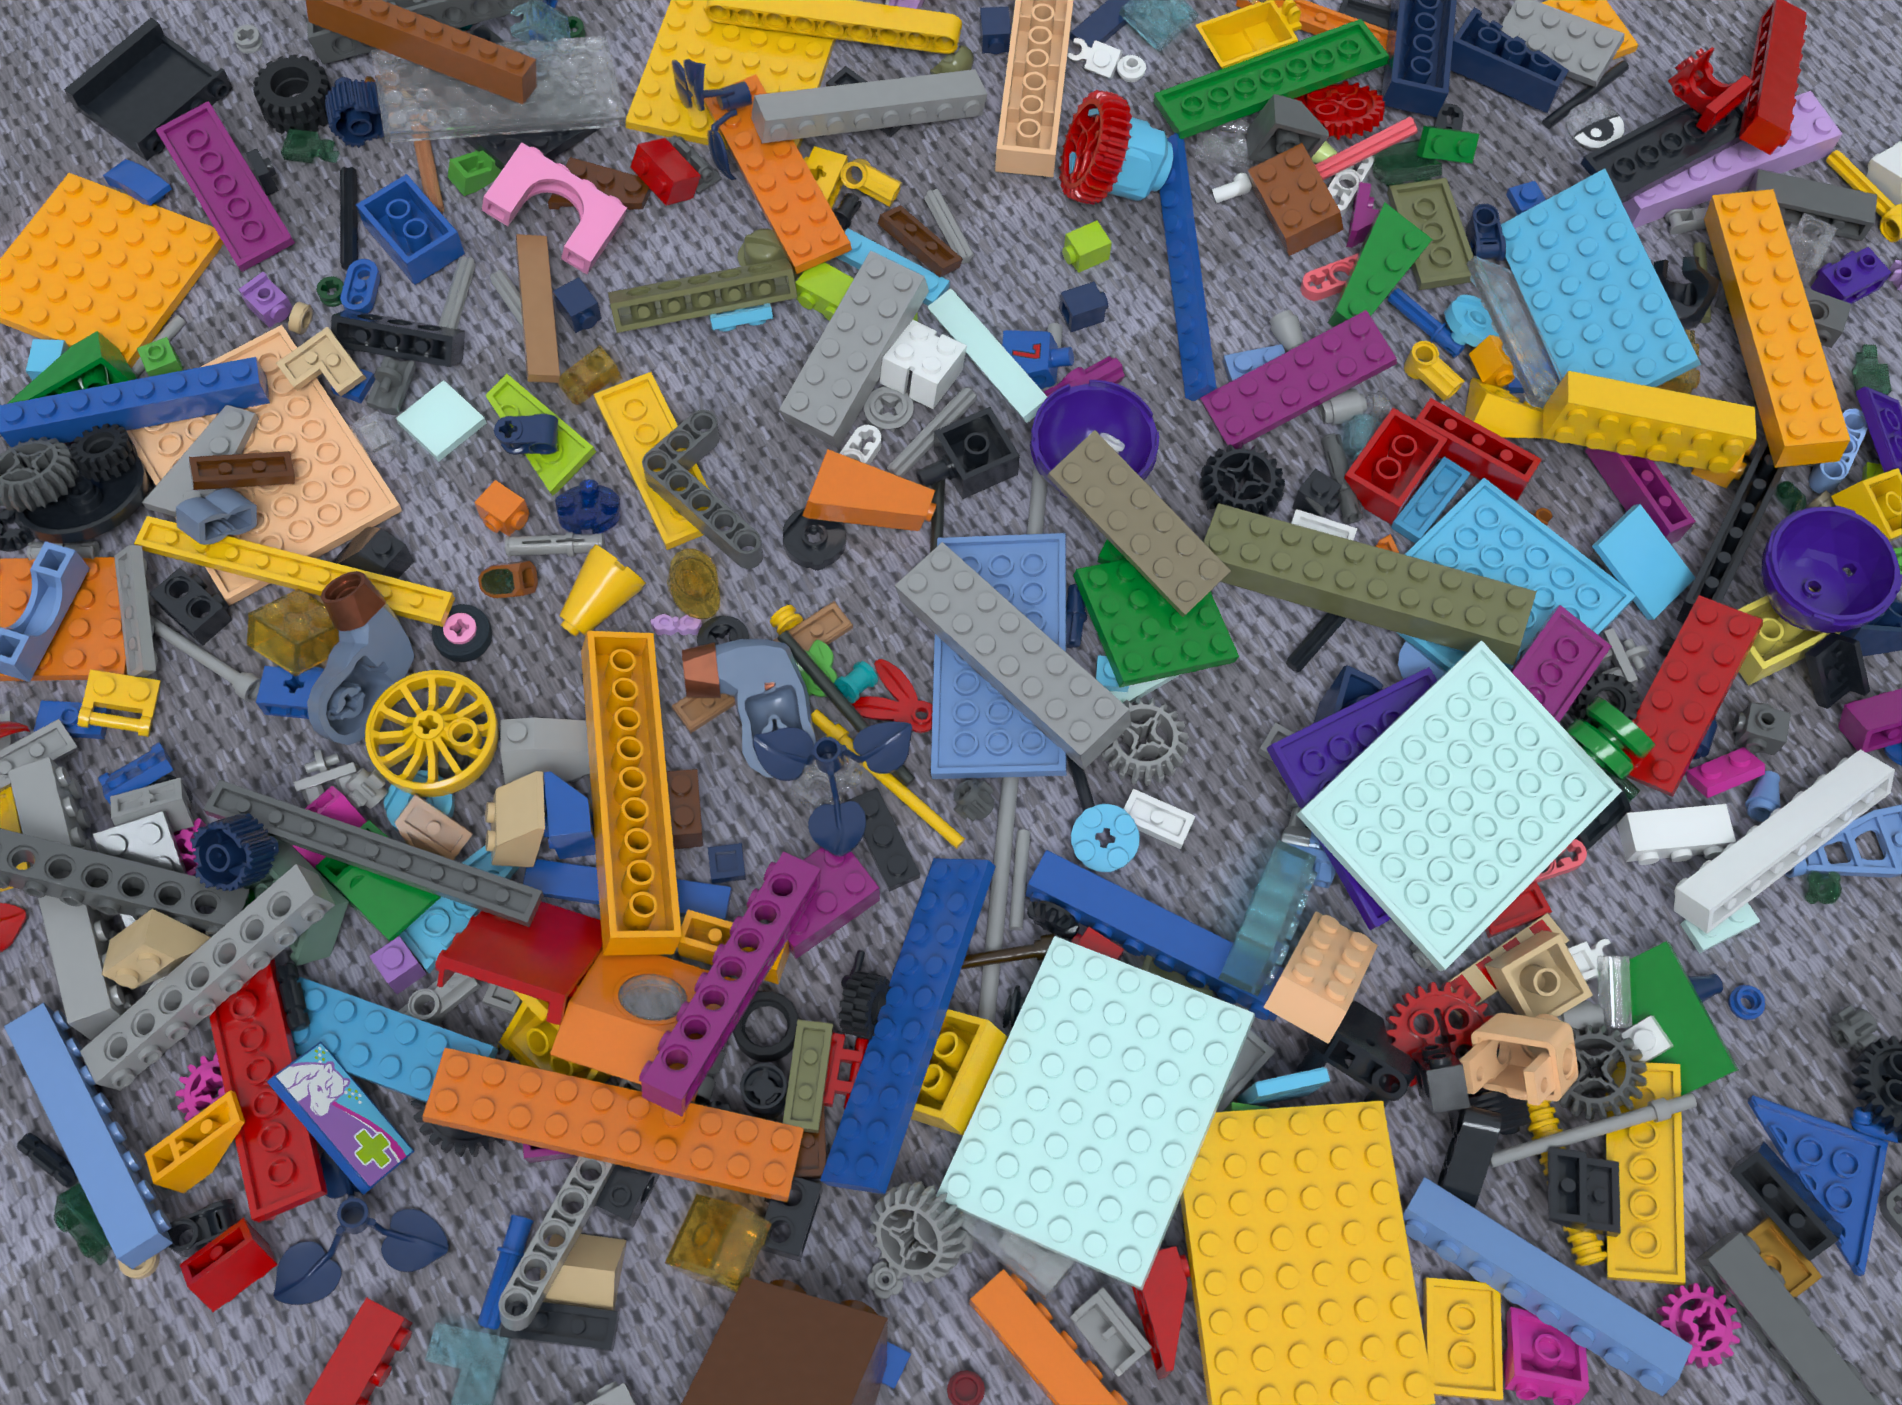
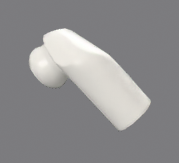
[1212,173,1252,203]

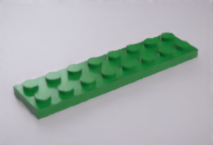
[1154,19,1389,139]

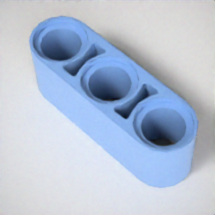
[1808,408,1868,494]

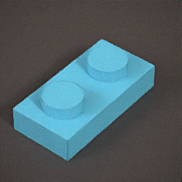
[709,303,773,331]

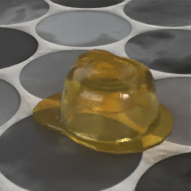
[667,549,720,619]

